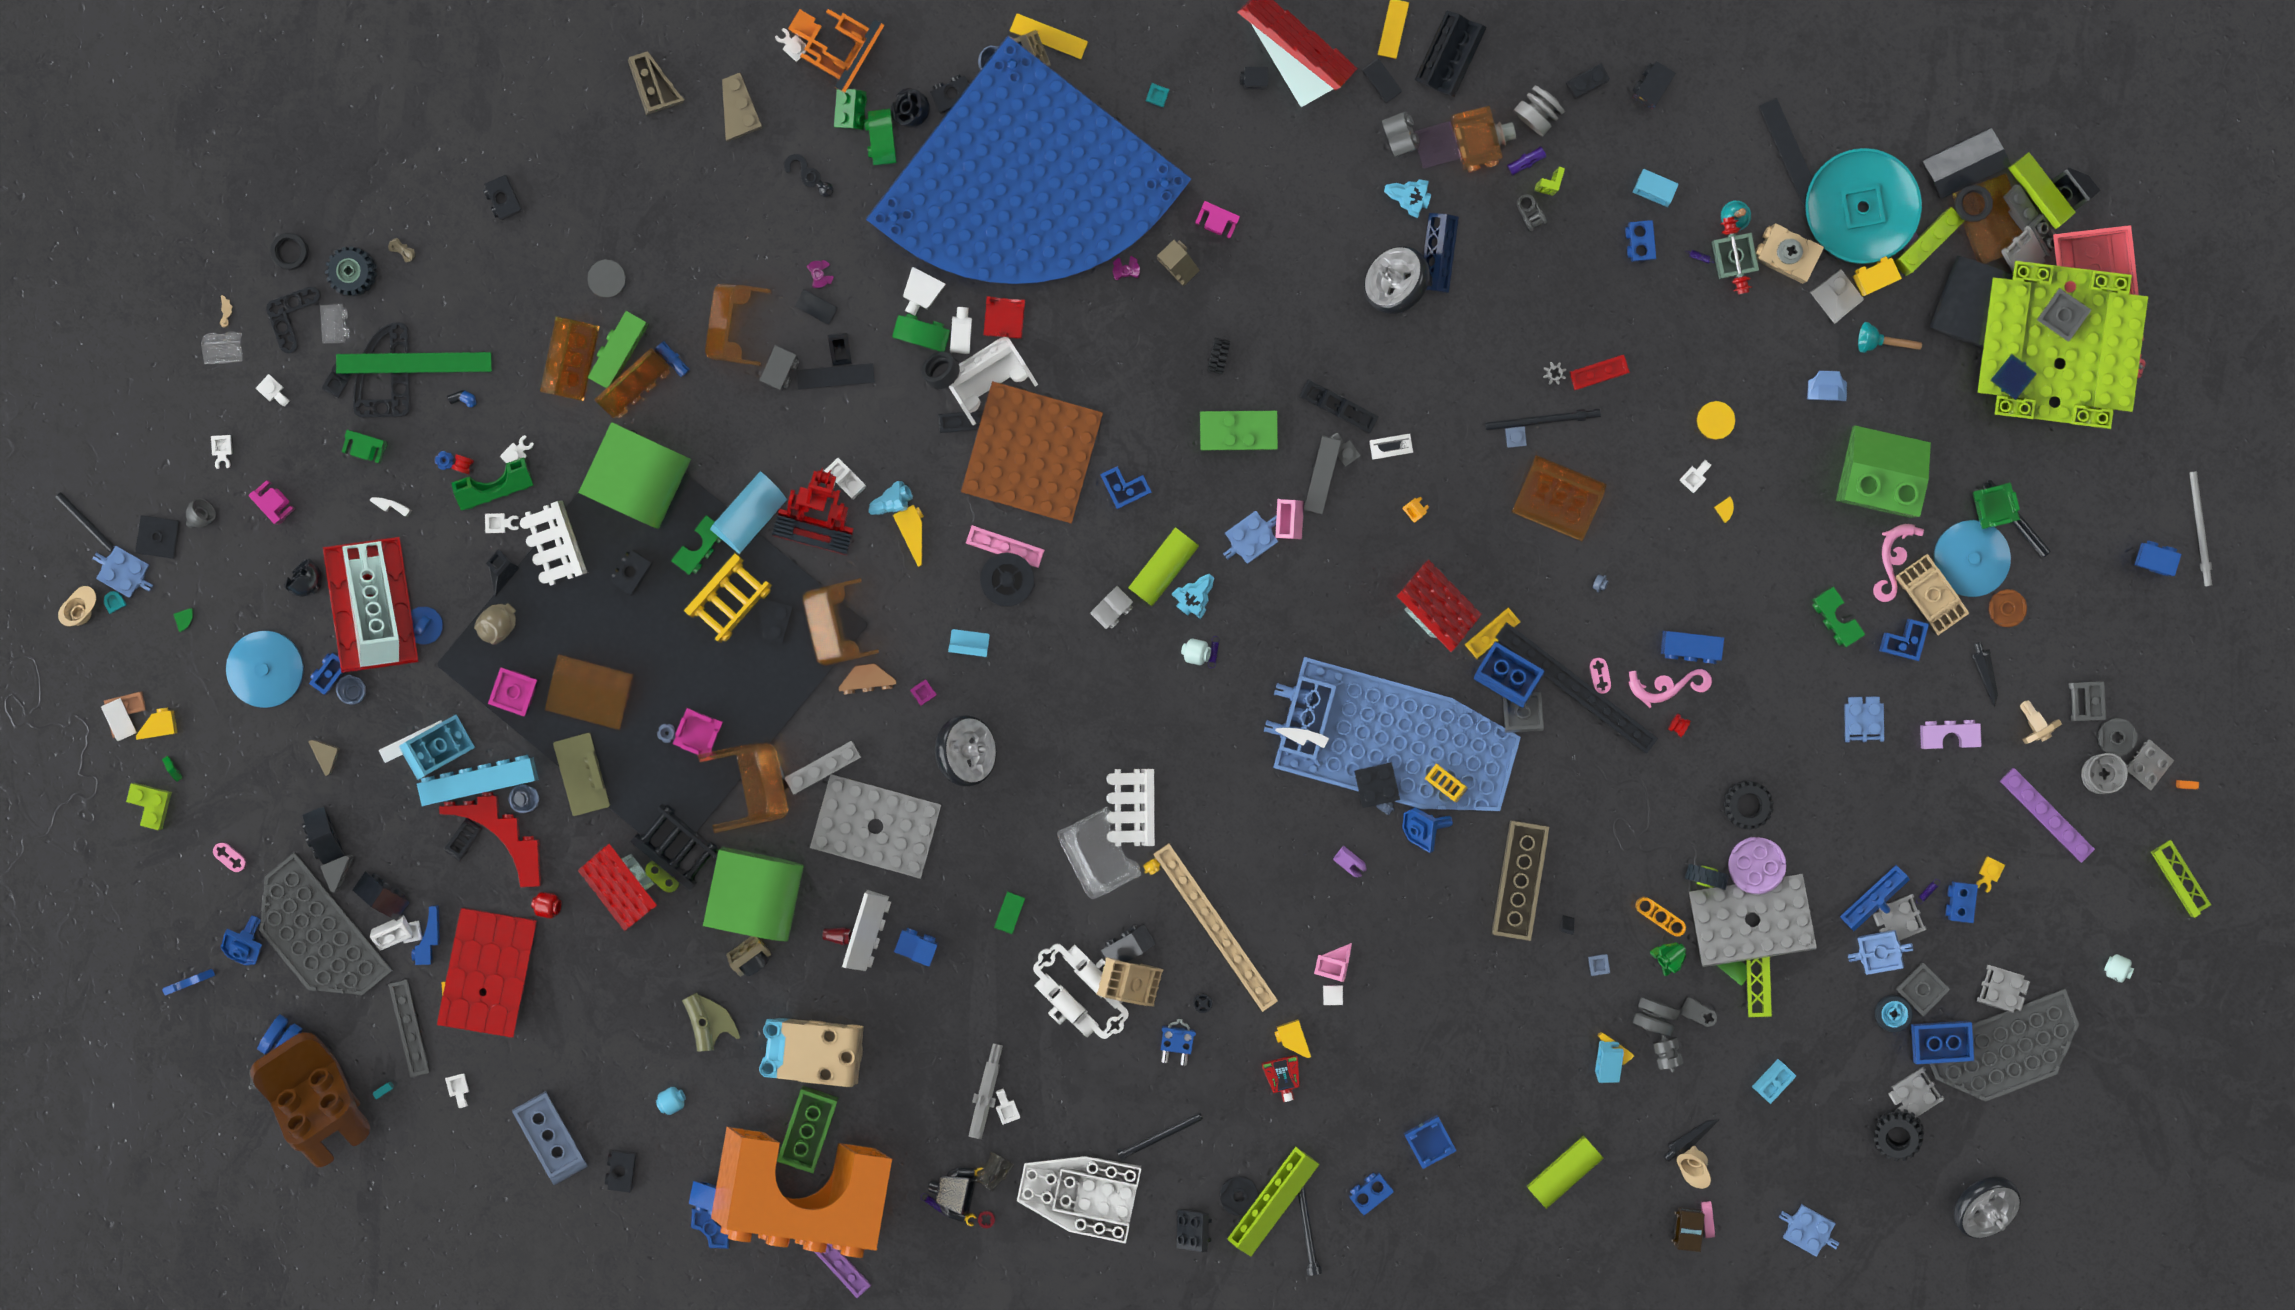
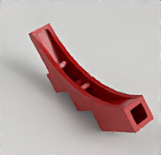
[439,792,541,887]

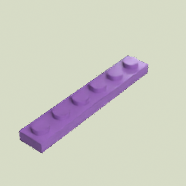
[2000,768,2095,863]

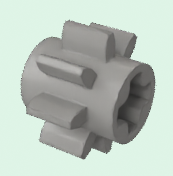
[1543,362,1566,385]

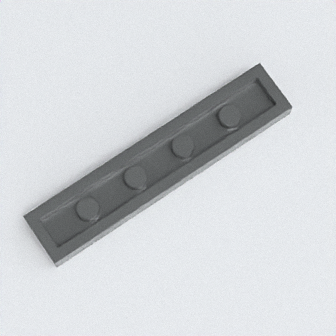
[388,979,430,1077]

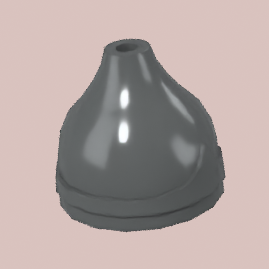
[186,498,216,528]

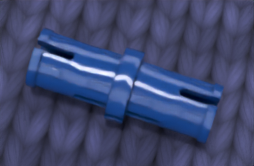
[655,341,690,377]

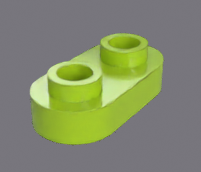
[645,861,679,892]

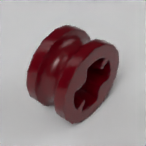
[978,1210,995,1229]

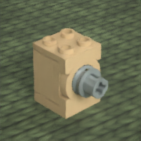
[1755,223,1824,284]

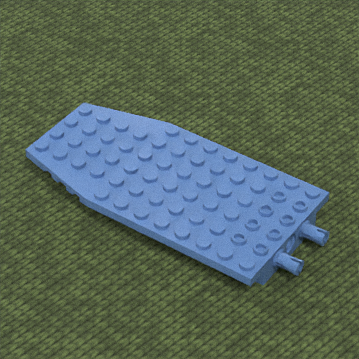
[1264,657,1521,811]

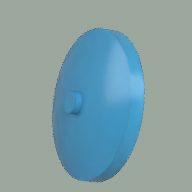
[1933,520,2011,597]
[226,631,304,708]

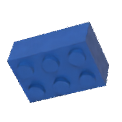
[1661,631,1724,664]
[1474,642,1544,708]
[1911,1021,1974,1064]

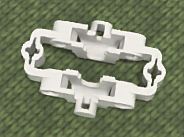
[1033,943,1129,1039]

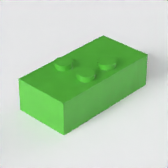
[587,311,649,390]
[1200,411,1278,451]
[777,1086,839,1173]

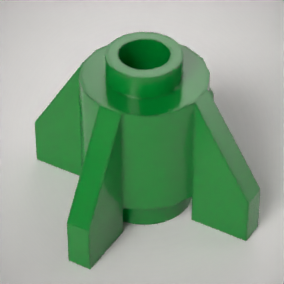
[1650,942,1686,976]

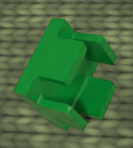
[342,430,388,464]
[1972,483,2020,529]

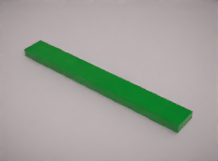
[336,352,492,374]

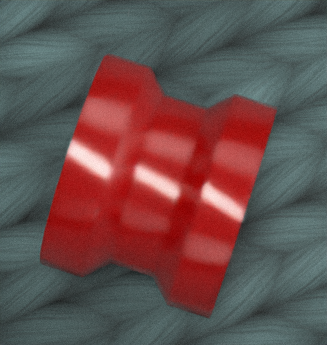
[451,454,474,474]
[1668,713,1691,737]

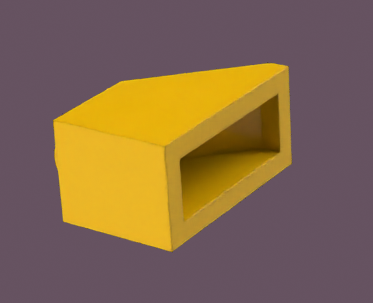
[136,707,177,740]
[1274,1019,1311,1058]

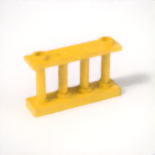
[684,554,772,643]

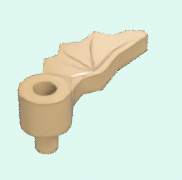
[220,295,233,328]

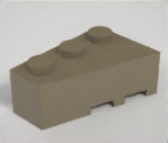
[628,51,684,115]
[722,73,763,142]
[1157,240,1200,287]

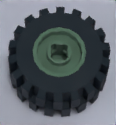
[325,247,377,296]

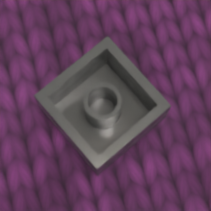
[759,345,800,391]

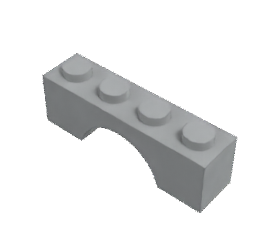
[785,740,862,795]

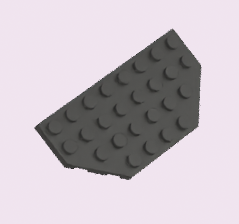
[259,852,393,995]
[1930,988,2079,1102]

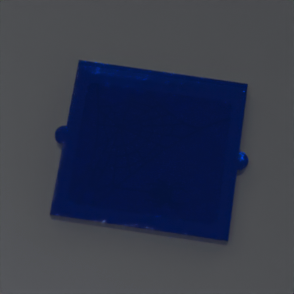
[1990,354,2037,400]

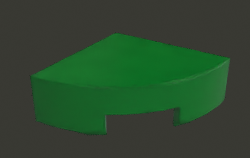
[173,608,193,632]
[162,756,182,782]

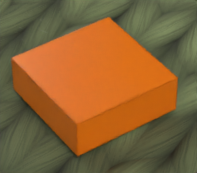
[2176,780,2199,789]

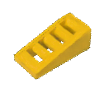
[1425,764,1468,803]
[1597,1032,1634,1065]

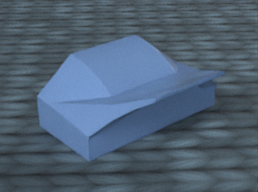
[1807,371,1847,401]

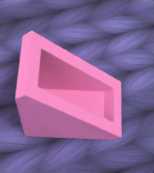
[1314,943,1352,982]

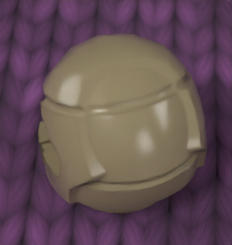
[474,603,516,645]

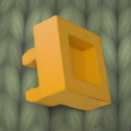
[1402,497,1429,523]

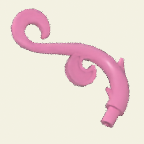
[1873,524,1924,602]
[1629,669,1712,708]

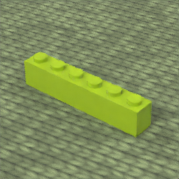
[1227,1147,1320,1256]

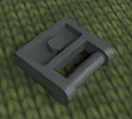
[2069,681,2106,721]

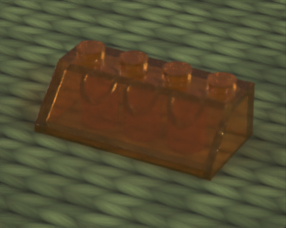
[540,317,599,401]

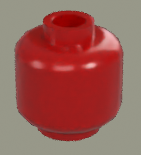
[531,892,561,919]

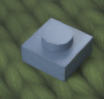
[1505,427,1527,448]
[1588,954,1610,976]

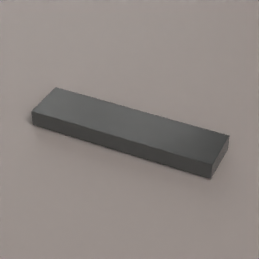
[1304,435,1341,514]

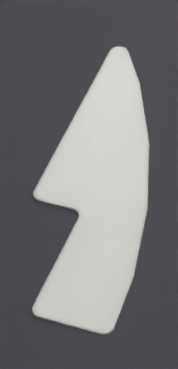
[1275,728,1329,748]

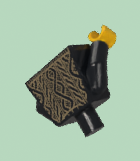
[928,1167,986,1226]

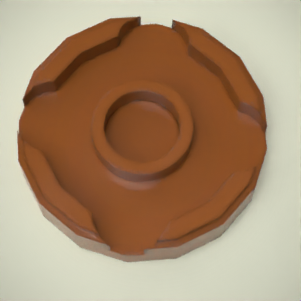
[1988,589,2027,627]

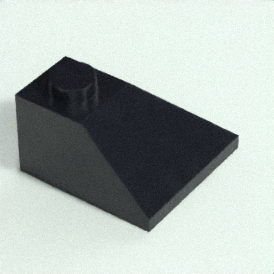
[2051,168,2100,211]

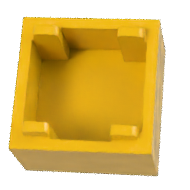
[1852,256,1902,297]

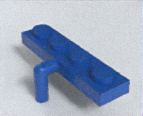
[1840,865,1910,931]

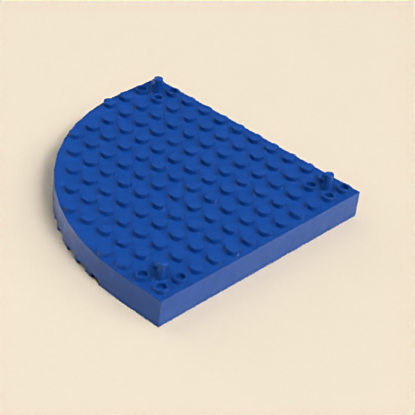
[866,35,1191,284]

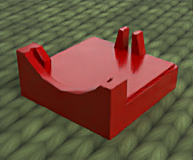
[983,296,1025,339]

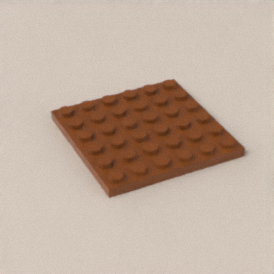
[961,381,1103,524]

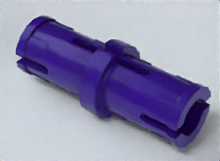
[1507,146,1547,175]

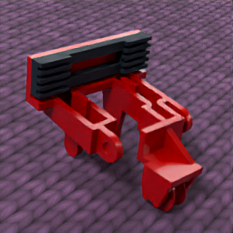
[772,467,854,555]

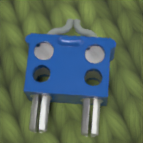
[1161,1019,1196,1066]

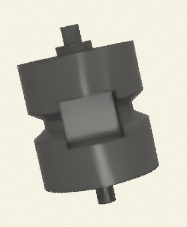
[1653,1034,1684,1072]

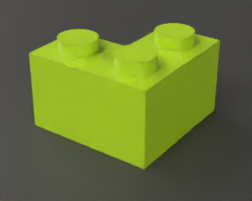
[126,783,172,830]

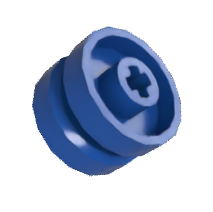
[257,1014,303,1055]

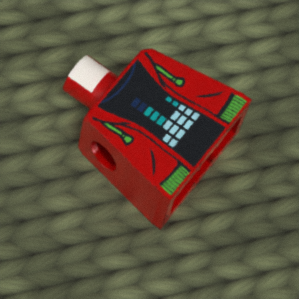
[1261,1055,1300,1102]

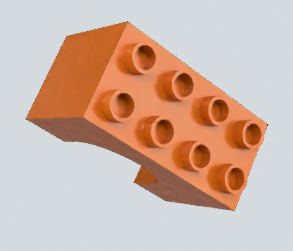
[711,1127,892,1258]

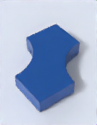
[162,969,215,995]
[691,1208,729,1249]

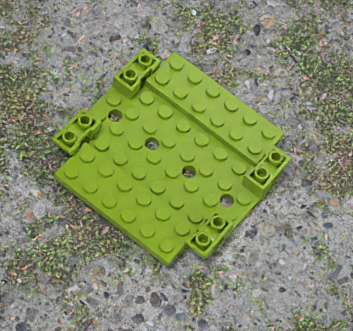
[1978,261,2148,429]

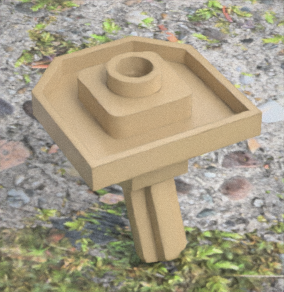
[2020,700,2062,744]

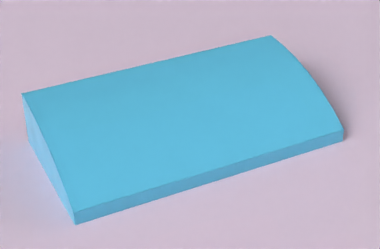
[710,471,787,554]

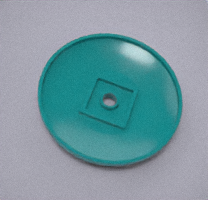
[1806,148,1922,264]

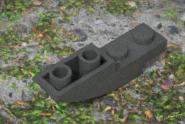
[2003,185,2056,256]

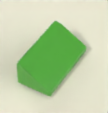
[1717,961,1752,986]

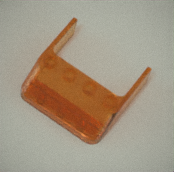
[697,743,788,833]

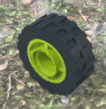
[1685,864,1730,890]

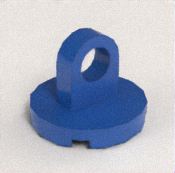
[411,607,443,644]

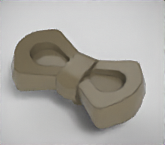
[388,238,415,262]

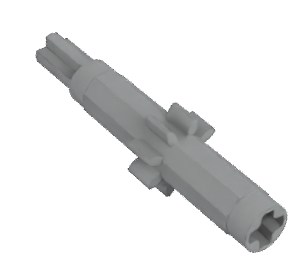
[968,1043,1003,1140]

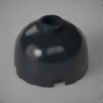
[891,88,930,128]
[284,558,321,597]

